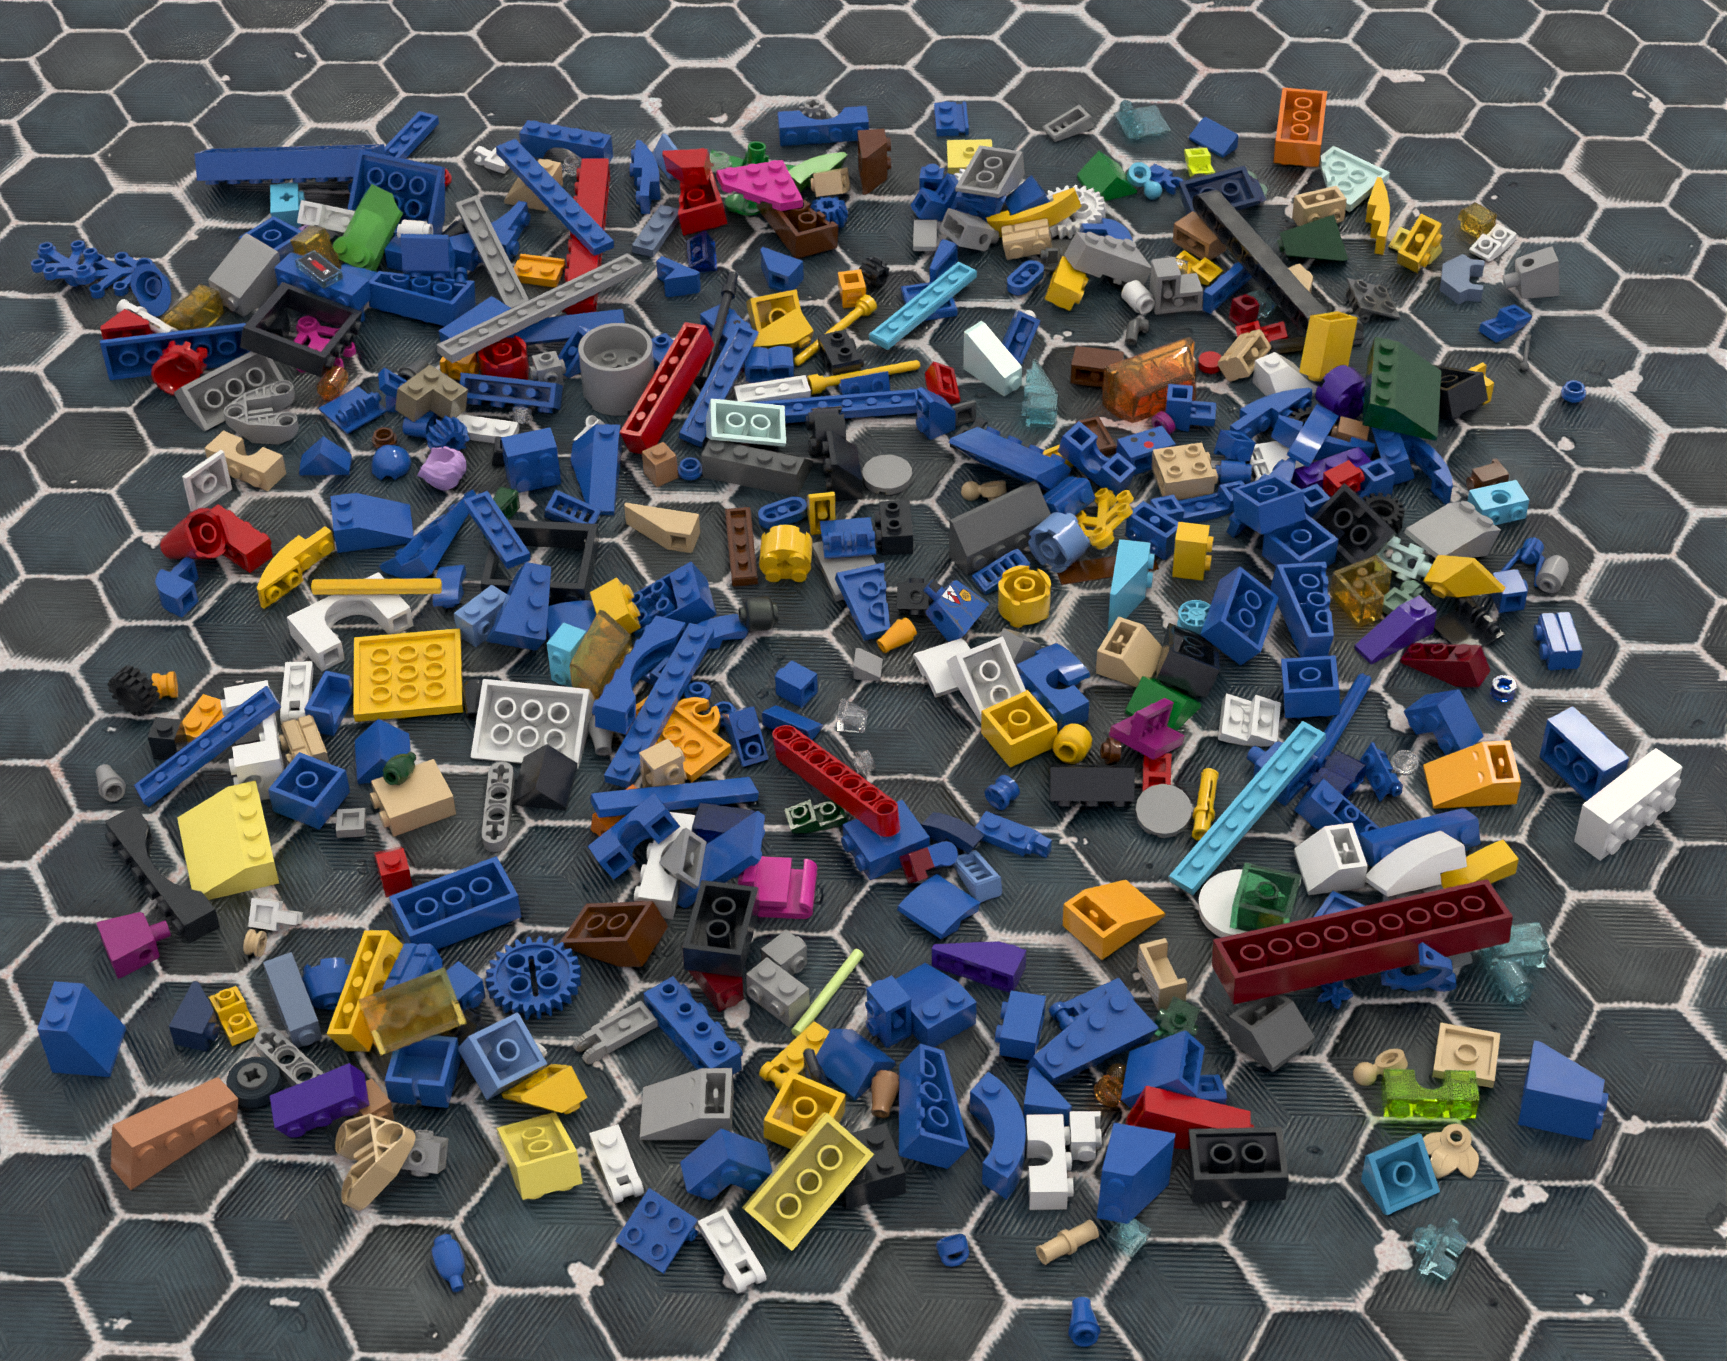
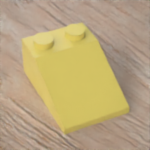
[497,1112,583,1200]

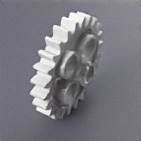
[1047,185,1106,239]

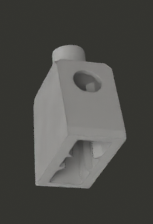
[940,208,999,251]
[1502,246,1559,299]

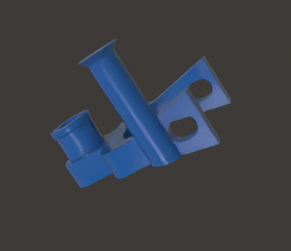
[1381,942,1457,992]

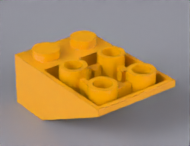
[1423,740,1521,809]
[1062,880,1165,960]

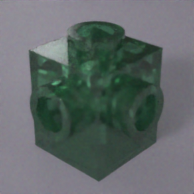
[1154,996,1201,1040]

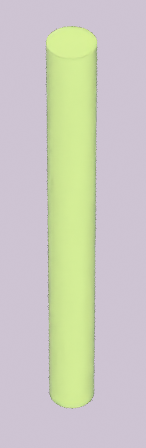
[791,949,864,1037]

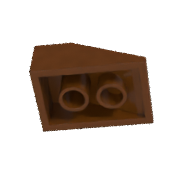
[559,901,668,967]

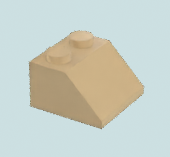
[504,159,563,211]

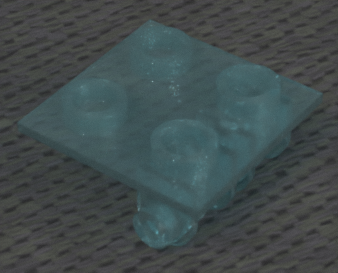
[1114,100,1171,140]

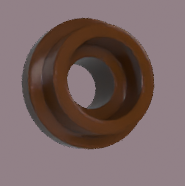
[372,427,397,449]
[1100,737,1121,765]

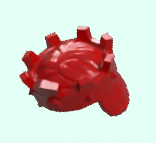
[151,341,207,396]

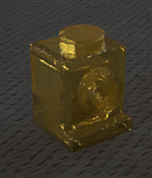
[1458,202,1497,241]

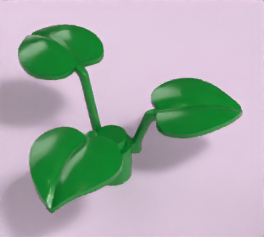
[710,141,795,216]

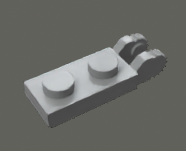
[573,1001,658,1065]

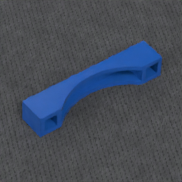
[592,616,686,734]

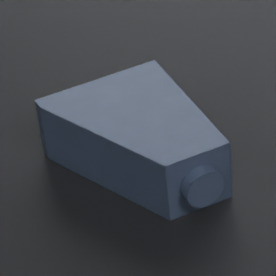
[263,952,322,1048]

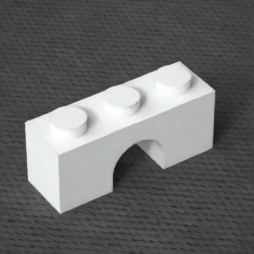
[1026,1114,1073,1210]

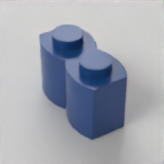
[744,346,794,384]

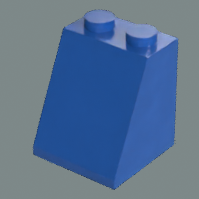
[37,981,126,1077]
[1518,1040,1608,1140]
[1097,1123,1175,1224]

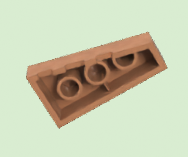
[111,1077,238,1190]

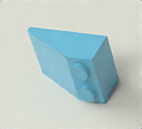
[1108,539,1155,632]

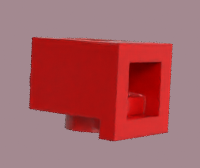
[1323,460,1365,498]

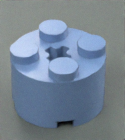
[1028,512,1091,573]

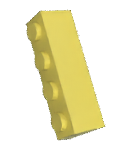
[742,1112,874,1251]

